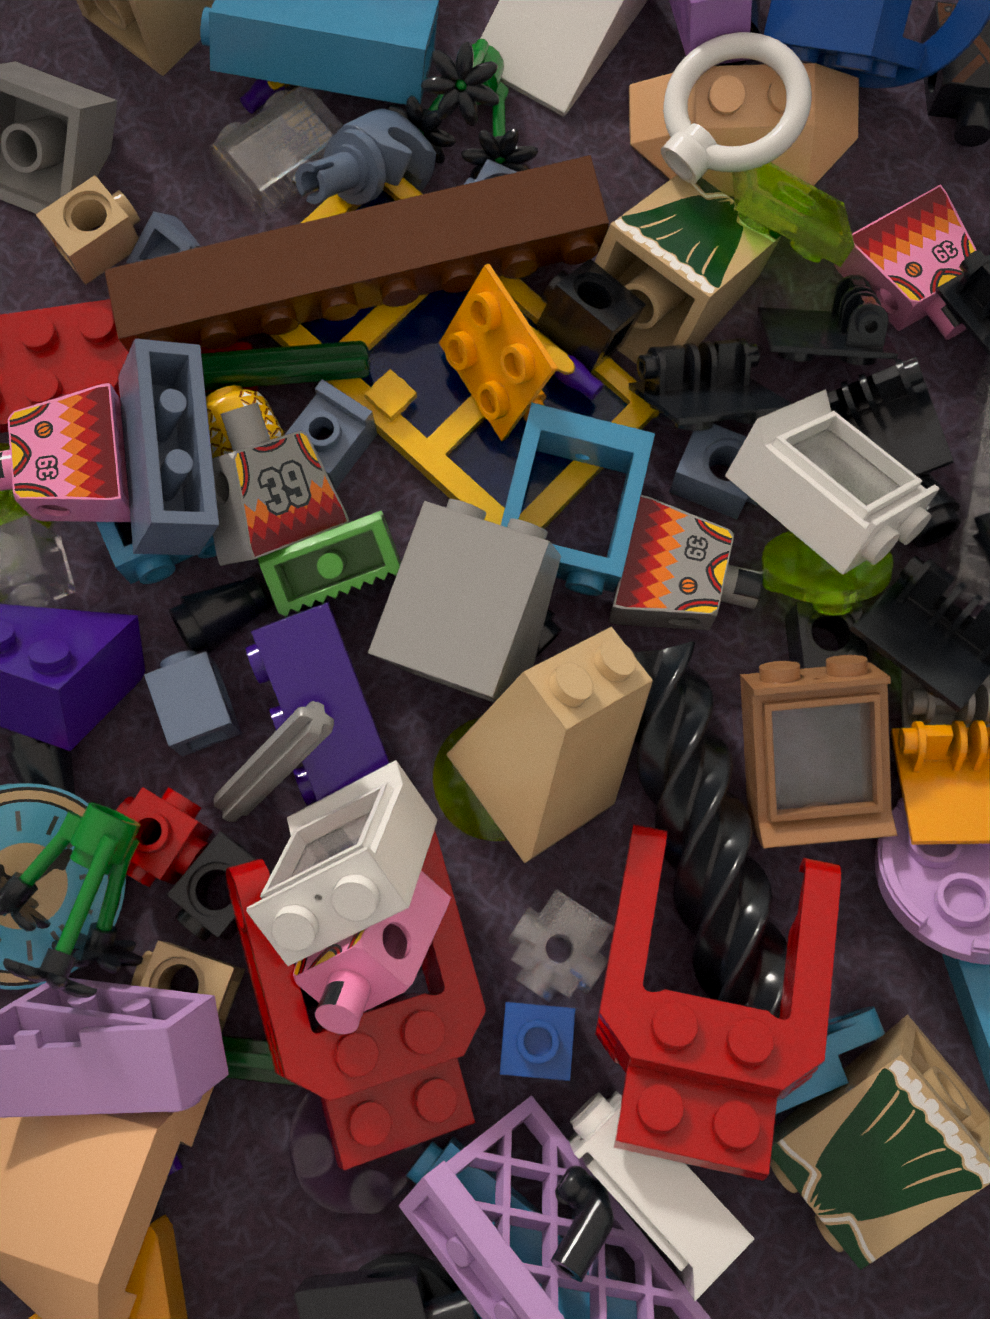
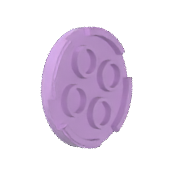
[875,797,990,965]

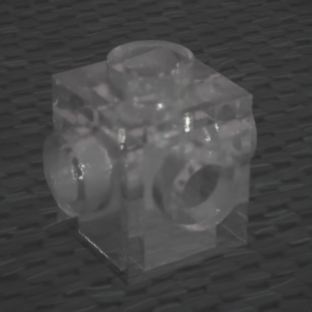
[507,889,614,1002]

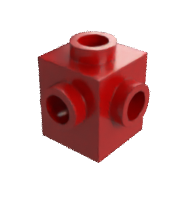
[116,787,213,887]

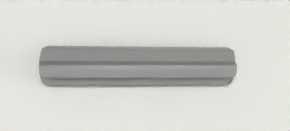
[214,701,334,822]

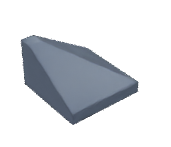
[126,211,201,264]

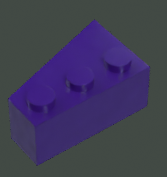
[245,601,390,806]
[0,604,145,751]

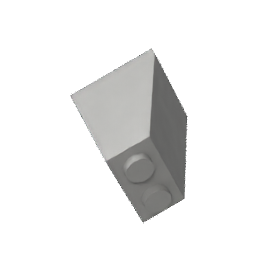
[368,499,561,703]

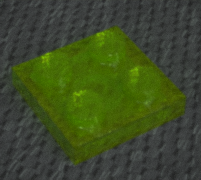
[732,162,855,267]

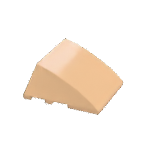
[0,1087,214,1319]

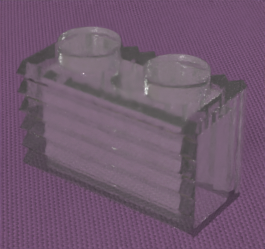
[209,86,343,221]

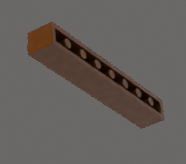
[104,155,609,353]

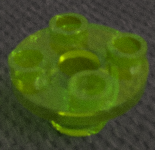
[761,531,893,616]

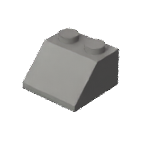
[0,61,117,214]

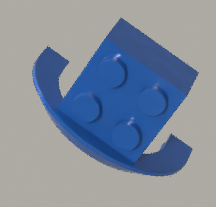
[764,0,990,89]

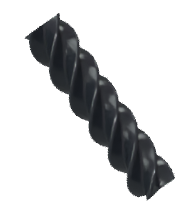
[633,642,788,1018]

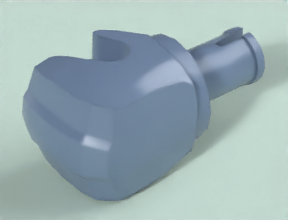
[295,109,436,205]

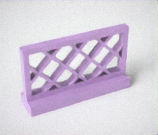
[399,1095,711,1319]

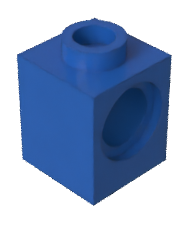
[500,1002,575,1081]

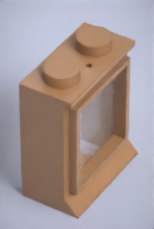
[740,655,898,848]

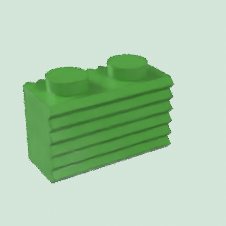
[258,510,401,617]

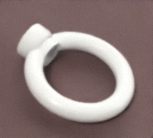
[661,32,812,184]

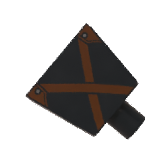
[920,1,990,147]

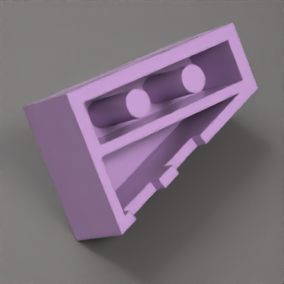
[0,978,229,1118]

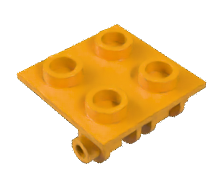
[439,264,558,441]
[890,720,990,845]

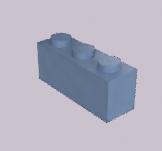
[118,339,219,555]

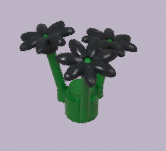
[387,39,538,179]
[0,802,143,998]

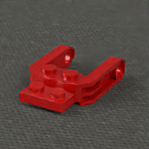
[595,824,841,1181]
[226,830,486,1170]

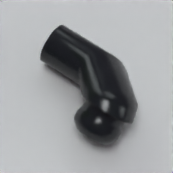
[551,1165,614,1282]

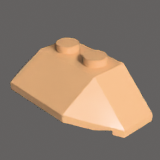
[629,63,859,197]

